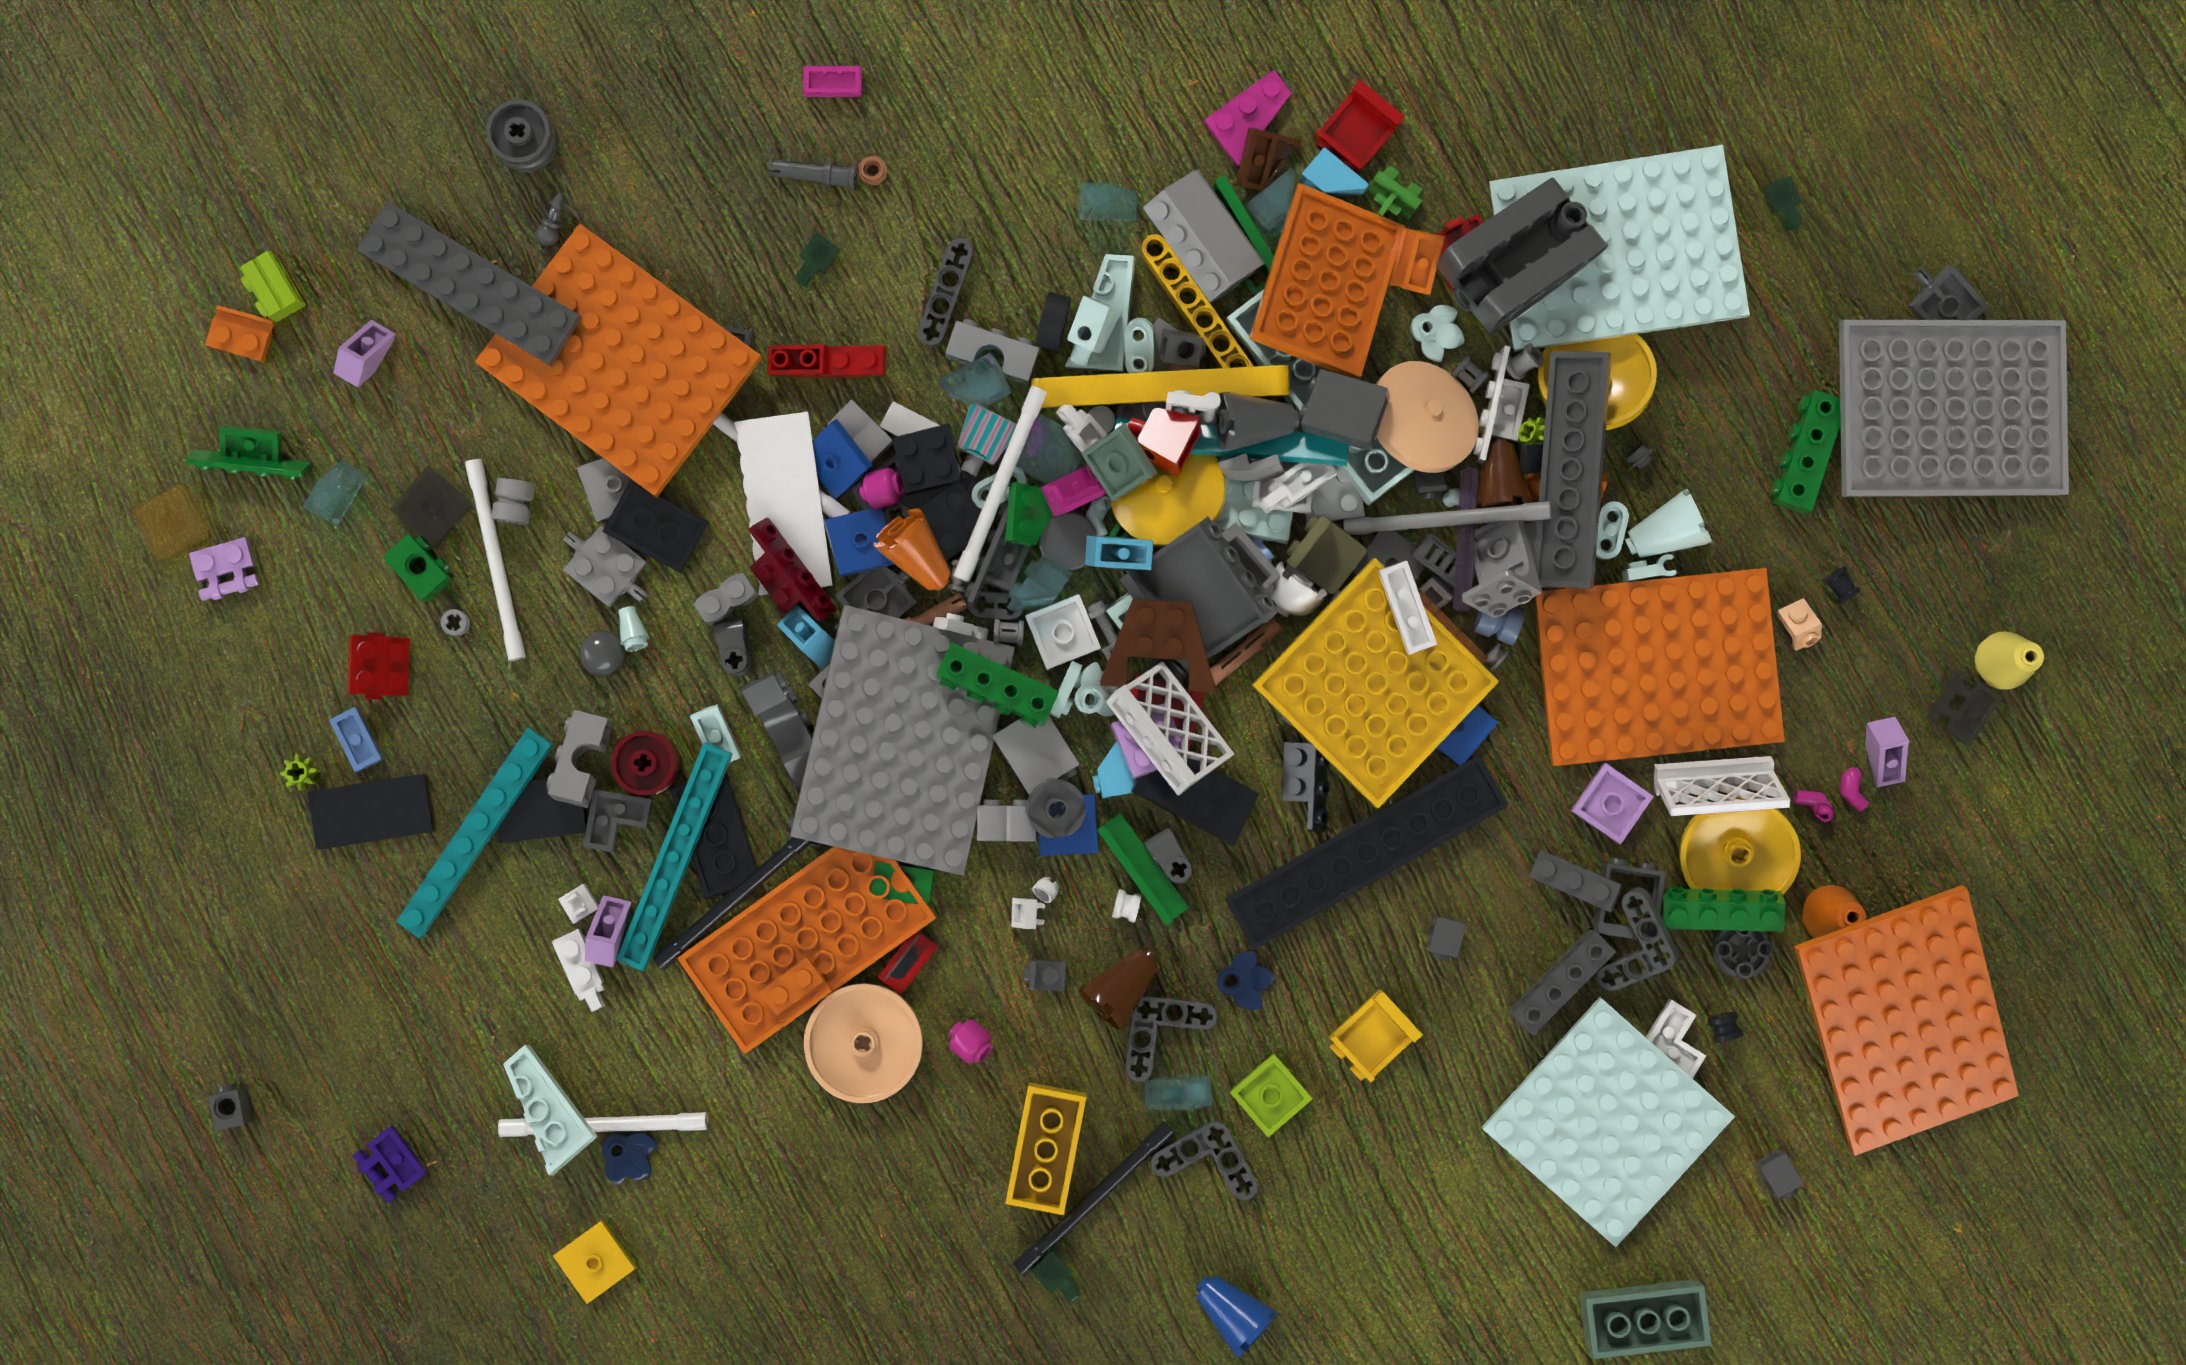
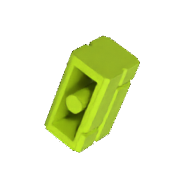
[240,250,306,322]

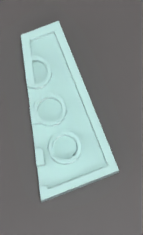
[1065,254,1136,373]
[503,1045,598,1175]

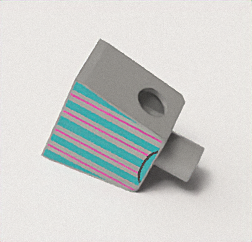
[957,402,1017,477]

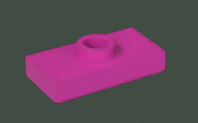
[803,66,862,97]

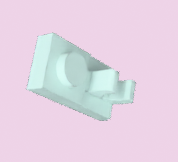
[690,704,742,762]

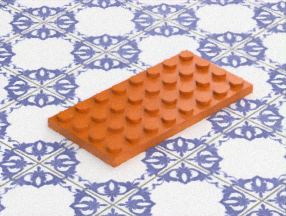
[677,846,937,1055]

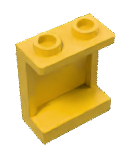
[1328,989,1423,1083]

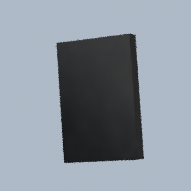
[602,480,708,573]
[497,778,587,844]

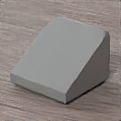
[1418,575,1456,616]

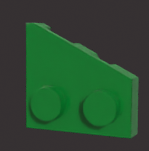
[1005,482,1052,546]

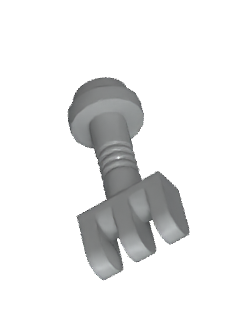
[1087,600,1118,661]

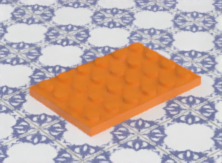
[1249,183,1405,380]

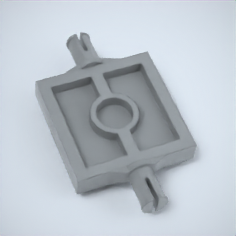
[563,526,648,608]

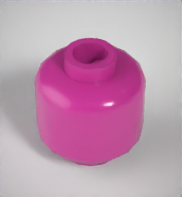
[859,468,904,509]
[949,1020,993,1064]

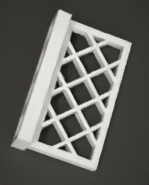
[1106,661,1234,796]
[1653,756,1790,816]

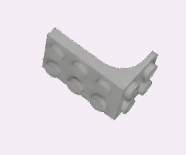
[1461,520,1542,618]

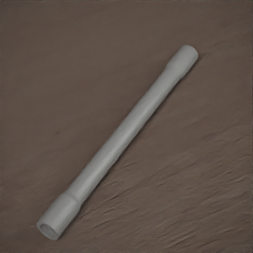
[1344,501,1552,536]

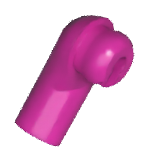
[1840,767,1869,812]

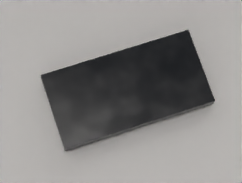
[1131,758,1259,846]
[670,770,758,899]
[308,774,435,850]

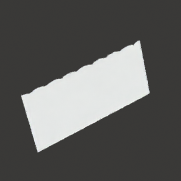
[734,412,833,595]

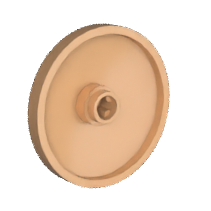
[1376,361,1479,473]
[804,983,923,1103]

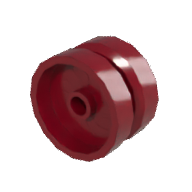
[611,731,682,795]

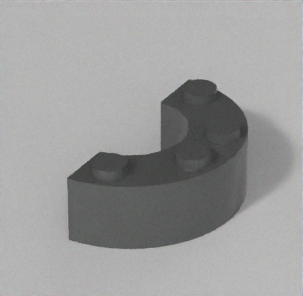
[741,671,813,787]

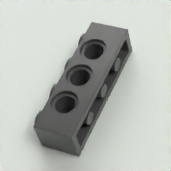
[1507,929,1616,1036]

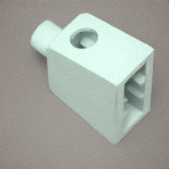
[1067,296,1122,366]

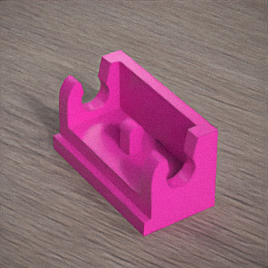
[1040,465,1107,517]

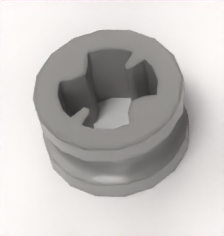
[441,609,470,636]
[1481,643,1509,672]

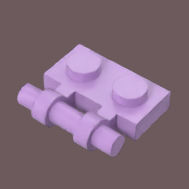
[189,537,260,601]

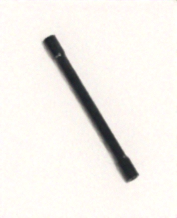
[653,837,812,970]
[1013,1121,1175,1276]

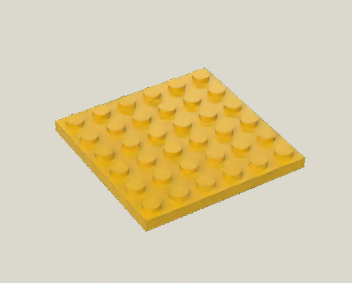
[1252,558,1499,808]

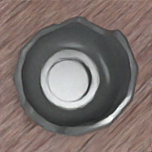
[579,631,625,677]

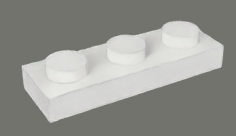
[1378,561,1437,655]

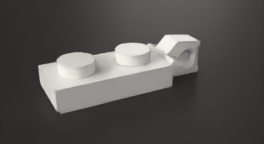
[1056,404,1108,452]
[1259,463,1338,514]
[551,929,605,1012]

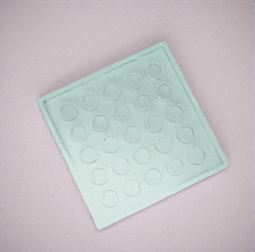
[1482,997,1735,1247]

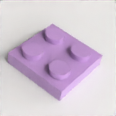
[1110,703,1182,779]
[1570,763,1654,845]

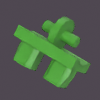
[1366,166,1423,221]

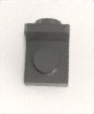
[1413,470,1448,500]
[1023,959,1066,991]

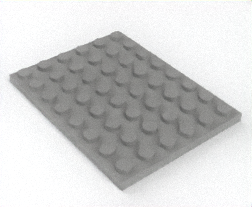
[1839,320,2069,497]
[790,605,1015,876]

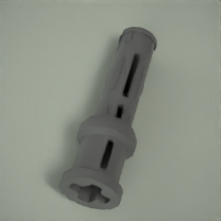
[768,158,858,191]

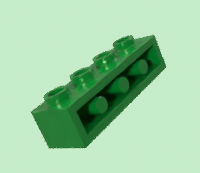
[1770,390,1841,514]
[935,642,1059,728]
[1660,887,1786,932]

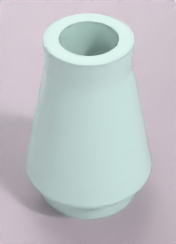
[618,606,649,652]

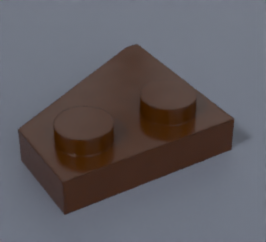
[1235,128,1302,192]

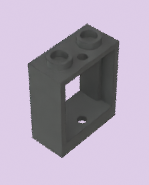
[1592,858,1666,940]

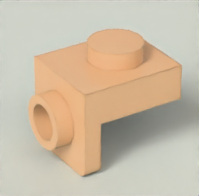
[1777,598,1822,651]

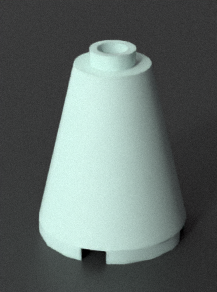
[1625,489,1712,558]

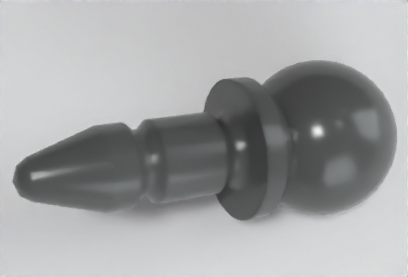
[536,192,564,247]

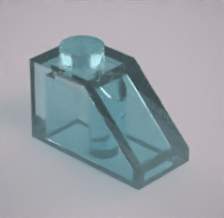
[1245,168,1295,237]
[1079,183,1137,221]
[938,353,1011,407]
[303,460,367,525]
[1143,1075,1212,1110]

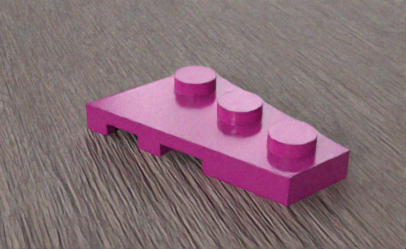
[1204,70,1291,169]

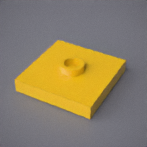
[553,1219,637,1304]

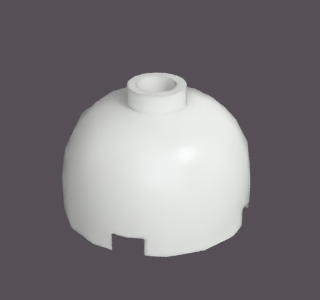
[1269,561,1327,617]

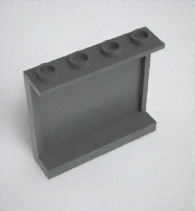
[1120,516,1277,674]

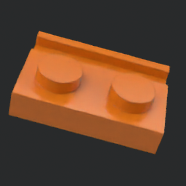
[1389,227,1445,295]
[205,305,276,363]
[759,956,834,1027]

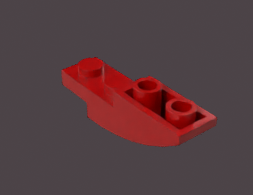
[768,344,887,379]

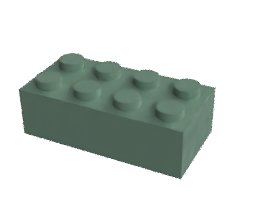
[1579,1279,1712,1359]

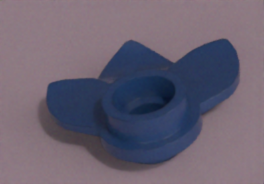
[1217,951,1275,1010]
[602,1132,658,1186]

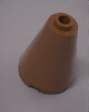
[1475,439,1534,509]
[1078,949,1158,1031]

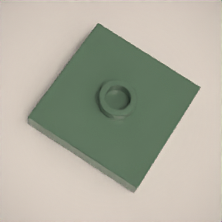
[1081,423,1158,502]

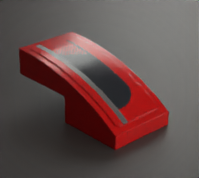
[877,931,938,995]

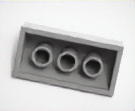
[1143,169,1265,302]

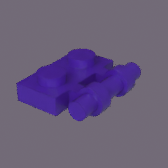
[352,1125,428,1203]

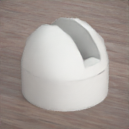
[1032,877,1058,903]

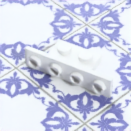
[1473,346,1530,464]

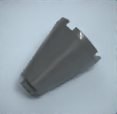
[1215,392,1299,451]

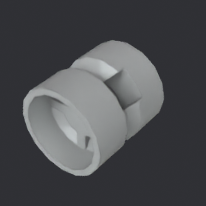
[491,478,535,525]

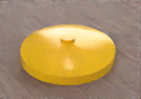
[1538,334,1657,430]
[1110,454,1227,548]
[1679,797,1801,895]

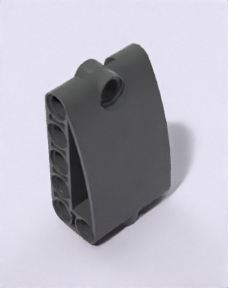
[1436,178,1608,335]

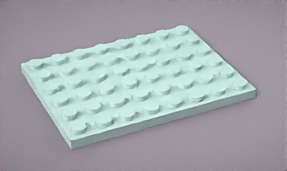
[1489,145,1750,352]

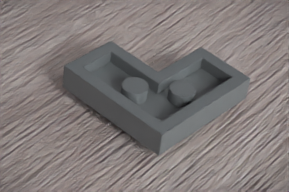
[583,789,653,852]

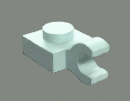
[1622,554,1676,582]

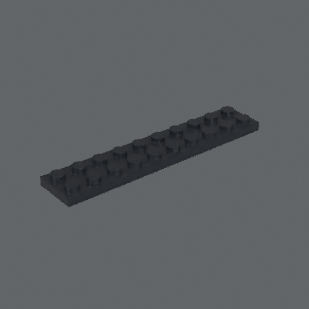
[1224,755,1508,950]

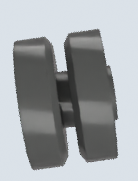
[486,99,558,173]

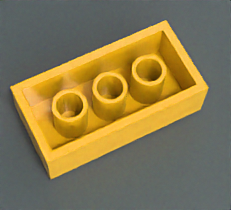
[1005,1082,1087,1215]

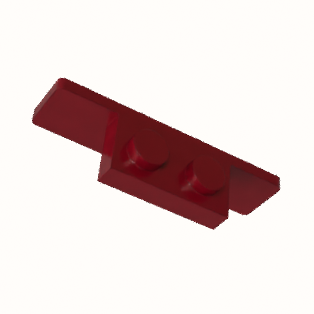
[749,517,837,622]

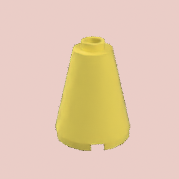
[1975,631,2044,690]

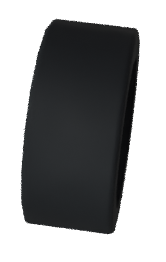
[1036,292,1071,351]

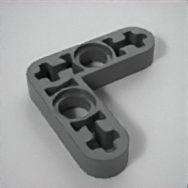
[1597,887,1679,991]
[1126,996,1217,1082]
[1151,1120,1257,1200]

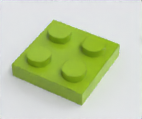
[1229,1053,1313,1138]

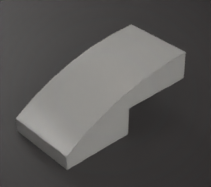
[1218,453,1285,481]

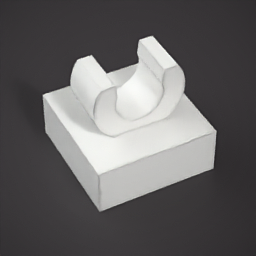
[558,883,599,924]
[1011,898,1045,929]

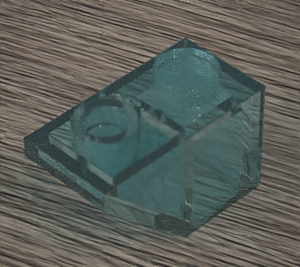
[1007,554,1072,611]

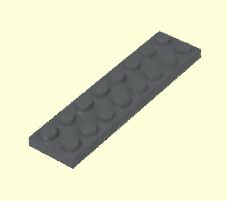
[357,201,582,367]
[1534,352,1612,589]

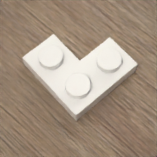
[1646,999,1706,1079]

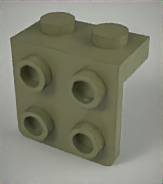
[1286,515,1367,594]

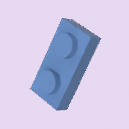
[329,707,384,772]

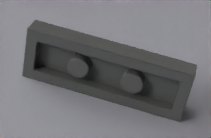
[1529,850,1623,912]

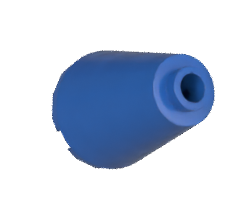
[1196,1275,1278,1359]

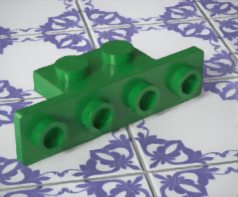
[186,425,310,479]

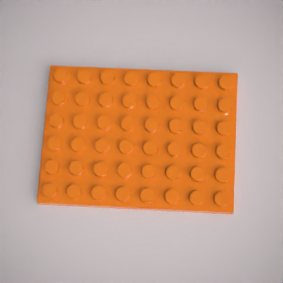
[474,223,763,497]
[1534,568,1785,766]
[1794,885,2019,1156]

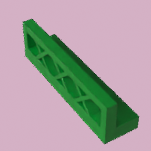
[1211,175,1274,297]
[1097,813,1189,926]

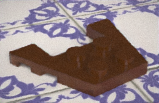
[1100,598,1216,692]

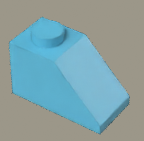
[1300,147,1369,198]
[1085,536,1153,570]
[777,605,835,670]
[1092,741,1135,798]

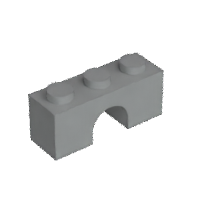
[945,319,1040,386]
[546,710,613,808]

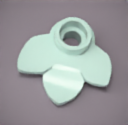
[1410,305,1465,362]
[1074,662,1117,717]

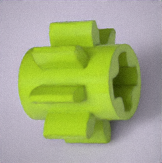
[1517,417,1545,444]
[280,754,320,791]

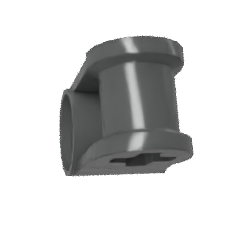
[713,618,752,676]
[1143,827,1192,884]

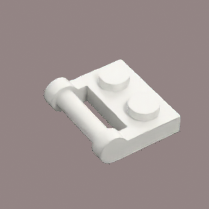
[1165,390,1221,425]

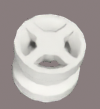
[1112,889,1142,923]

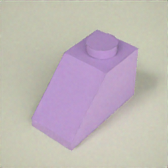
[333,320,396,388]
[1865,717,1909,788]
[585,895,632,967]

